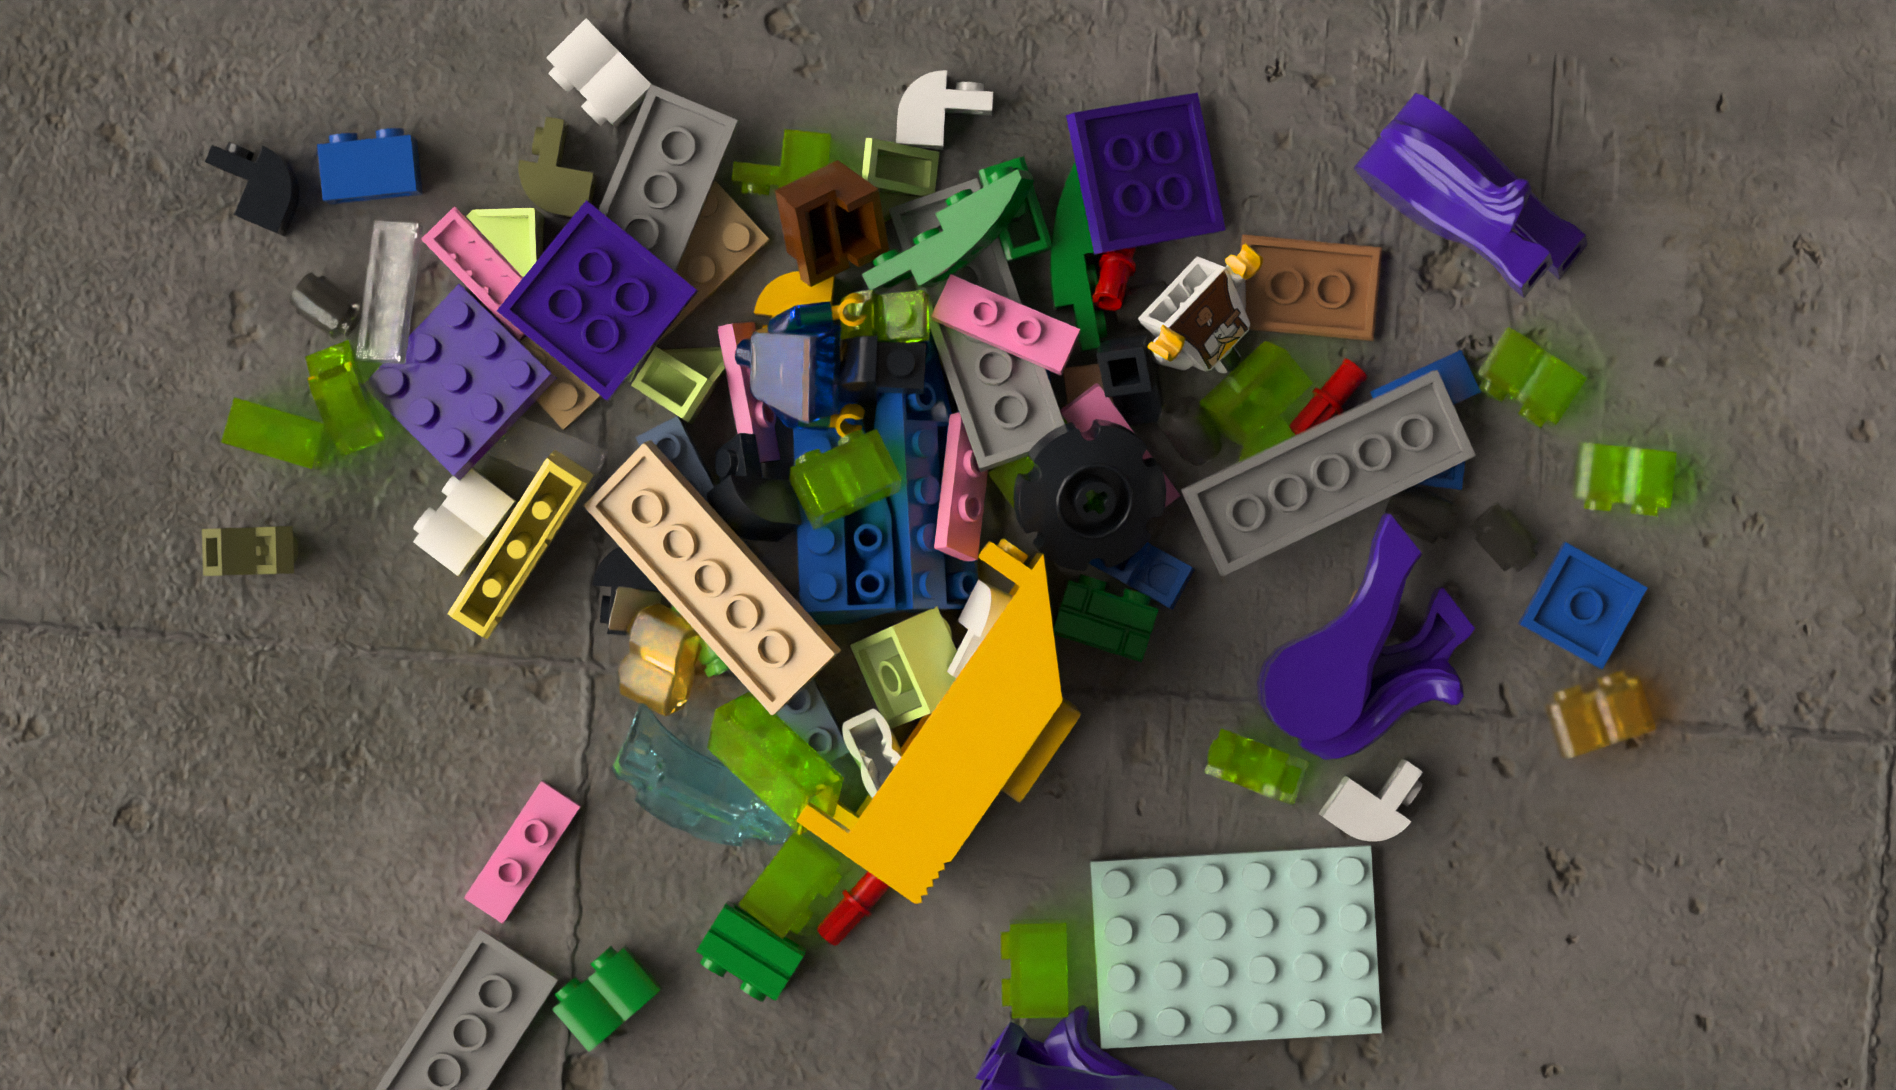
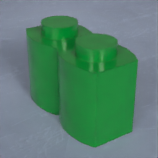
[552,945,662,1052]

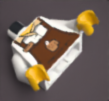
[1138,243,1264,373]

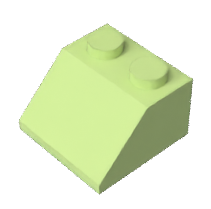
[850,607,957,729]

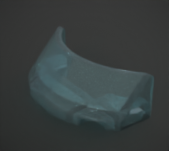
[611,702,812,847]

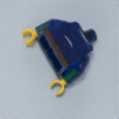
[735,293,867,439]

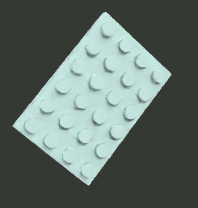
[1090,845,1382,1049]

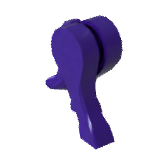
[1354,93,1587,298]
[1257,513,1475,760]
[975,1005,1177,1090]

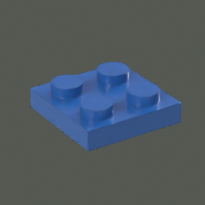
[1518,542,1648,670]

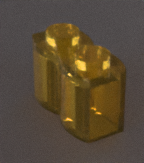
[618,603,704,717]
[1544,670,1656,759]

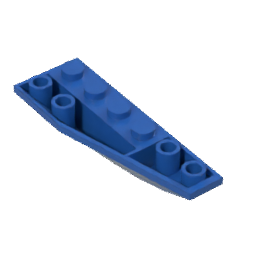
[872,326,979,613]
[791,340,896,625]

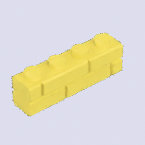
[447,450,594,639]

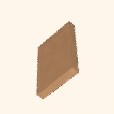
[1240,235,1382,342]

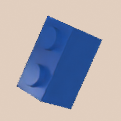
[317,128,423,205]

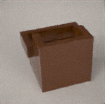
[775,160,890,287]

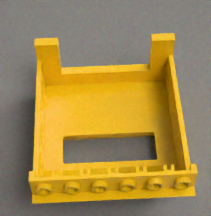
[796,539,1081,904]

